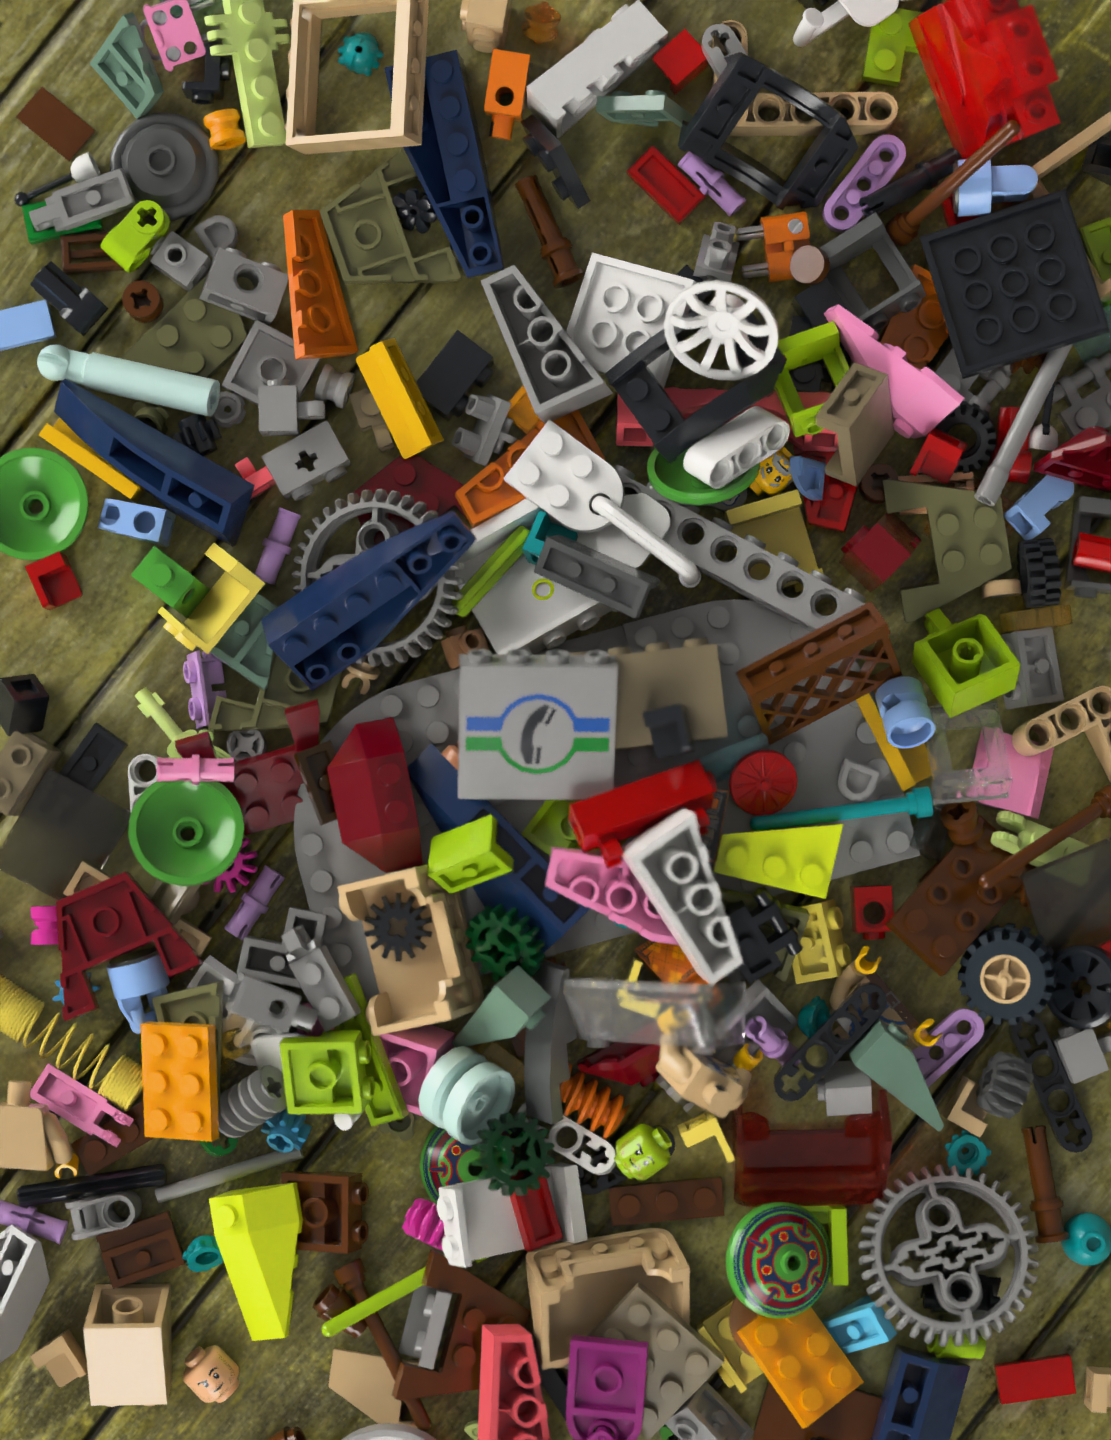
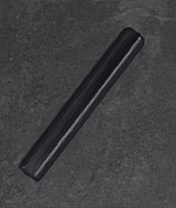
[17,1164,167,1207]

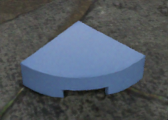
[790,456,826,501]

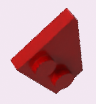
[793,445,859,533]

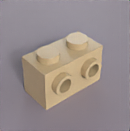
[460,0,512,53]

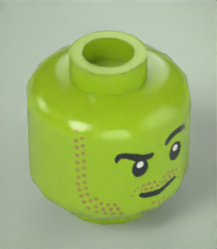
[614,1123,672,1181]

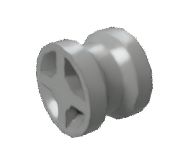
[314,364,355,409]
[227,730,267,761]

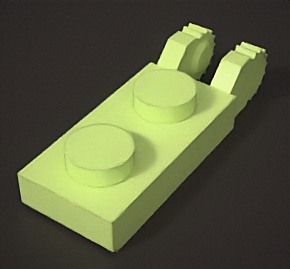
[991,810,1094,884]

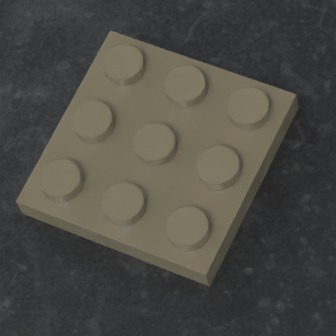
[564,1281,725,1440]

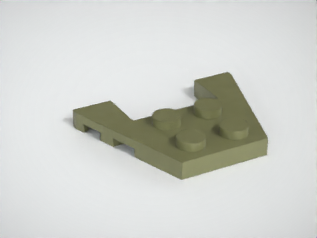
[319,148,461,284]
[881,478,1012,623]
[208,652,342,733]

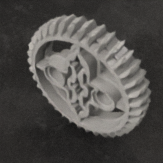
[291,489,465,666]
[858,1164,1039,1347]

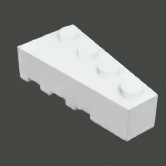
[526,0,668,139]
[621,807,743,985]

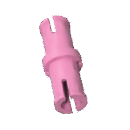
[157,755,234,785]

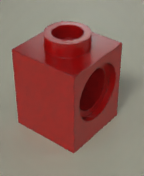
[850,885,894,940]

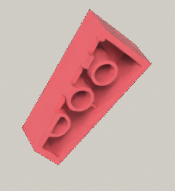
[478,1324,552,1440]

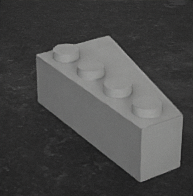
[481,265,613,424]

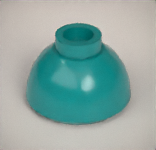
[1061,1212,1111,1266]

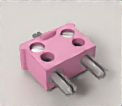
[139,0,222,71]

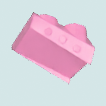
[965,727,1054,819]

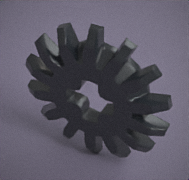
[365,893,432,961]

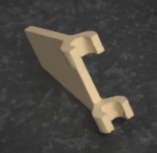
[328,1348,436,1429]

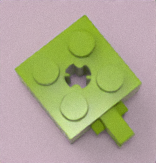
[912,608,1021,718]

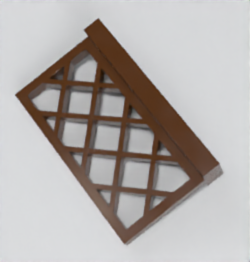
[735,601,902,745]

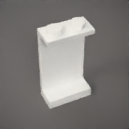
[437,1163,588,1267]

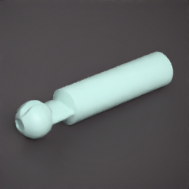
[37,344,220,417]

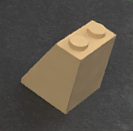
[83,1283,172,1407]

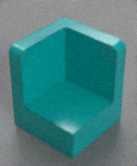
[522,510,578,565]

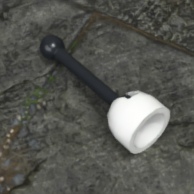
[14,152,101,207]
[1028,369,1061,451]

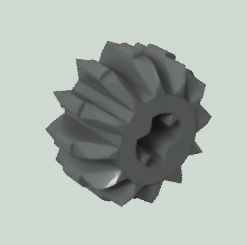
[976,1051,1033,1119]

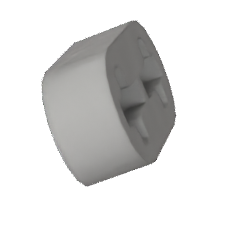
[701,24,748,78]

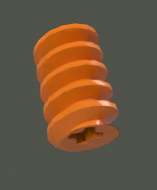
[559,1062,630,1140]

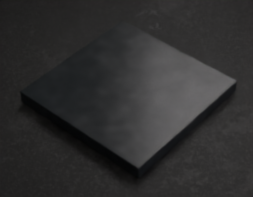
[920,188,1110,379]

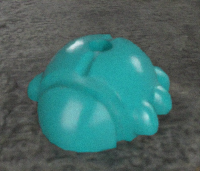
[338,32,384,76]
[798,996,830,1039]
[945,1129,991,1175]
[182,1235,223,1272]

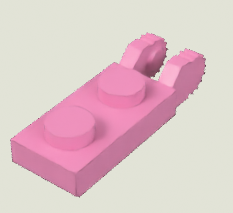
[30,1063,134,1147]

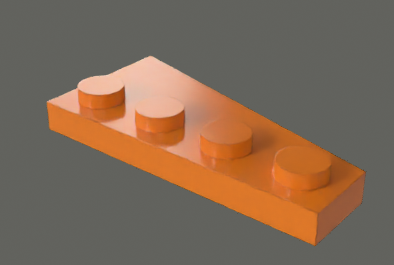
[455,410,606,528]

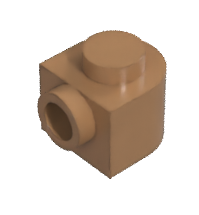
[440,625,490,671]

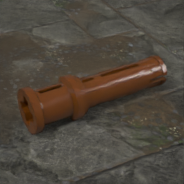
[515,175,585,288]
[1021,1125,1070,1243]

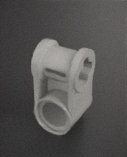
[65,1190,143,1240]

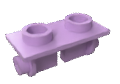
[183,650,227,729]

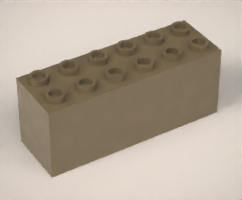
[570,638,728,751]

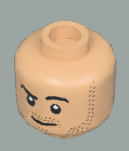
[183,1345,240,1403]

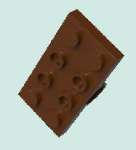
[885,816,1036,977]

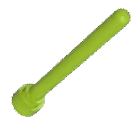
[321,1256,489,1337]

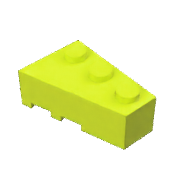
[711,824,843,899]

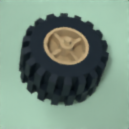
[958,923,1058,1025]

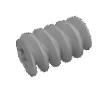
[218,1065,287,1138]

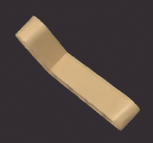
[712,20,898,137]
[1012,686,1111,782]

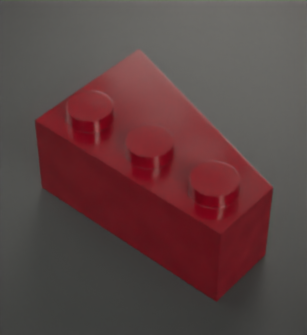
[839,513,922,593]

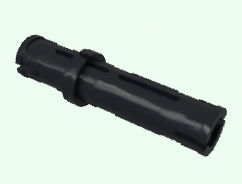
[859,148,961,218]

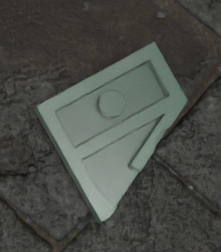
[210,593,278,691]

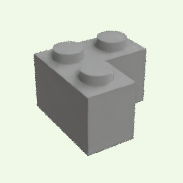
[236,906,328,988]

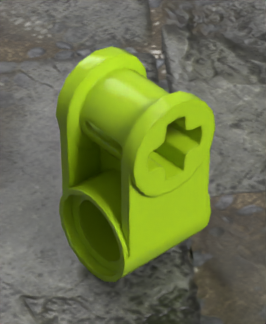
[100,200,170,273]

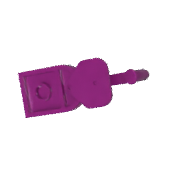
[566,1335,649,1440]

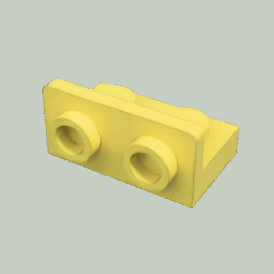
[792,899,852,984]
[696,1298,763,1393]

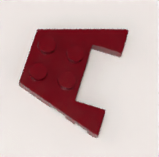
[353,454,470,546]
[175,699,320,836]
[56,872,203,1021]

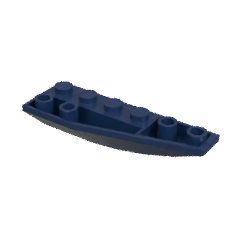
[385,50,504,278]
[54,379,254,547]
[261,511,476,691]
[407,743,590,953]
[871,1344,970,1440]

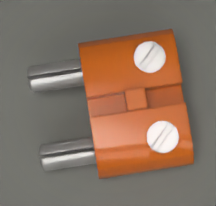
[737,211,810,283]

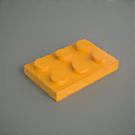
[141,1021,219,1142]
[737,1307,864,1428]

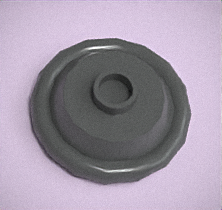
[110,113,219,221]

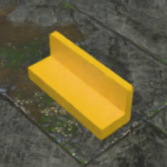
[356,338,444,459]
[39,417,145,503]
[856,688,938,792]

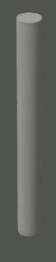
[155,1147,303,1203]

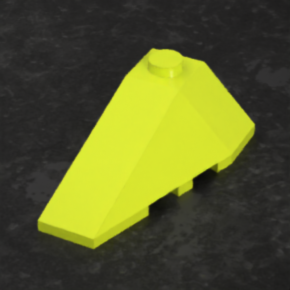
[209,1182,303,1341]

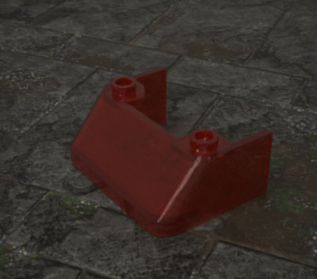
[731,1090,893,1207]

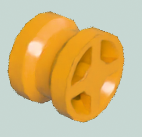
[203,109,246,150]

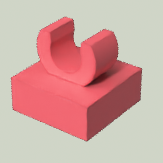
[234,457,276,500]

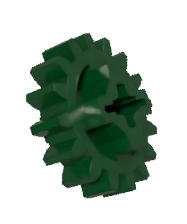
[465,904,546,982]
[472,1112,555,1196]

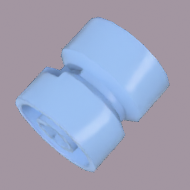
[875,677,935,748]

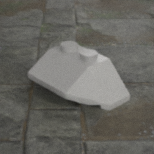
[0,1225,50,1363]

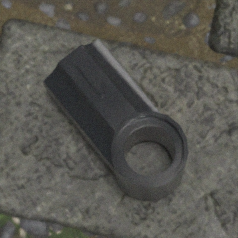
[30,261,108,336]

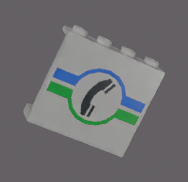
[457,649,618,800]

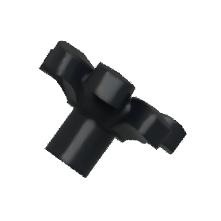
[392,188,438,234]

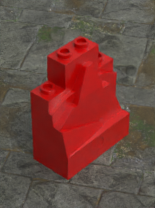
[908,0,1061,160]

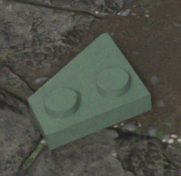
[90,12,164,119]
[596,90,693,130]

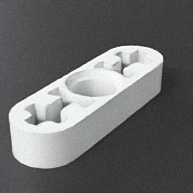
[518,1103,616,1175]

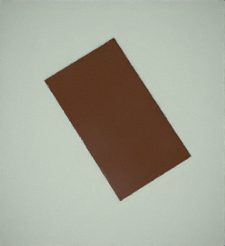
[16,87,95,161]

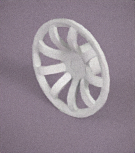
[664,281,779,380]

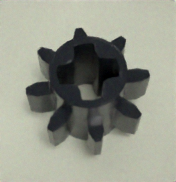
[173,414,222,456]

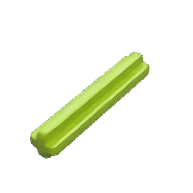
[451,526,530,618]

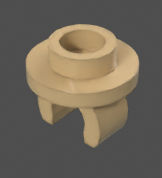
[341,660,380,695]

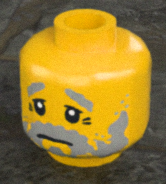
[749,446,793,497]

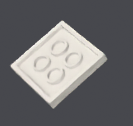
[566,253,698,389]

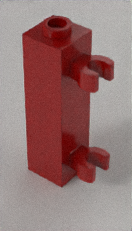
[569,759,717,869]

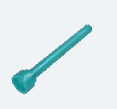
[750,786,933,831]

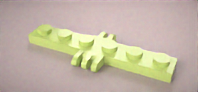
[204,0,291,148]

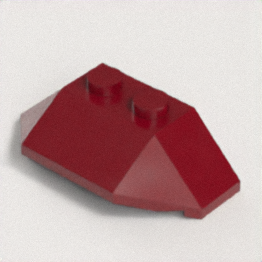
[1033,426,1111,493]
[327,717,423,873]
[577,998,710,1087]

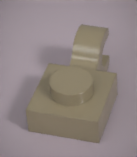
[348,387,395,452]

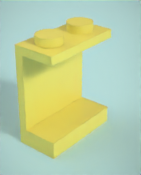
[724,489,824,600]
[157,542,265,654]

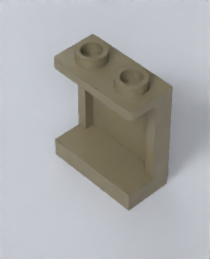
[816,362,894,487]
[0,731,64,816]

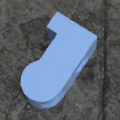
[1003,475,1074,540]
[98,498,176,547]

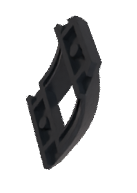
[678,52,859,211]
[605,299,787,464]

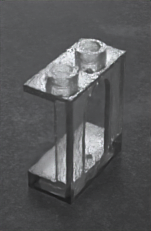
[926,701,1012,805]

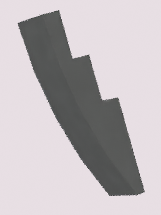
[524,960,577,1125]

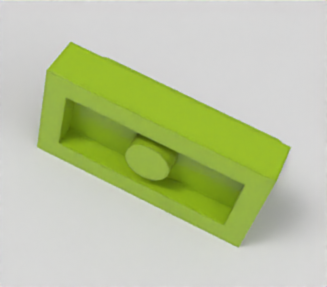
[427,815,514,894]

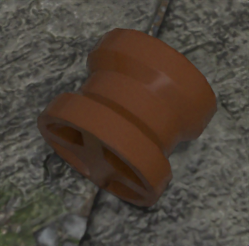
[122,280,164,323]
[858,463,898,504]
[940,797,985,845]

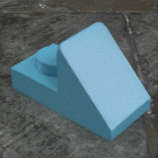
[822,1296,897,1354]

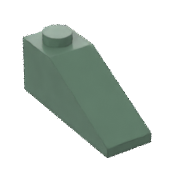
[452,965,551,1048]
[848,1018,944,1131]

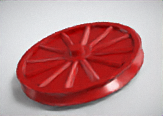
[729,749,798,816]

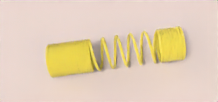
[0,975,143,1112]

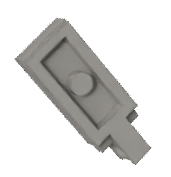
[29,168,136,232]
[282,925,361,1032]

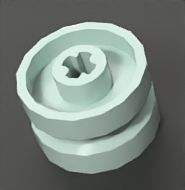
[419,1046,515,1146]

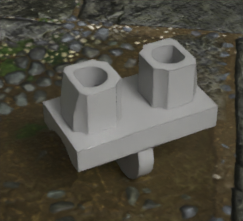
[693,222,740,283]
[451,394,518,466]

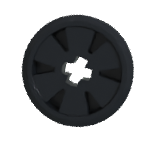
[1047,945,1111,1029]

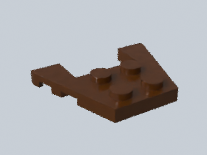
[392,1250,530,1400]

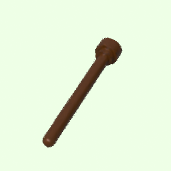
[886,120,1021,246]
[979,785,1111,889]
[333,1258,432,1432]

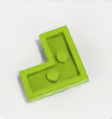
[861,8,924,87]

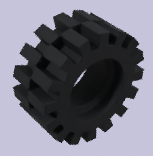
[928,401,996,474]
[1017,538,1061,608]

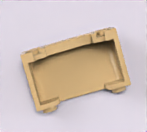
[337,865,484,1036]
[526,1228,690,1370]

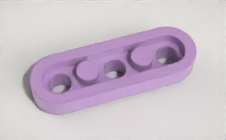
[822,134,906,233]
[912,1008,984,1087]

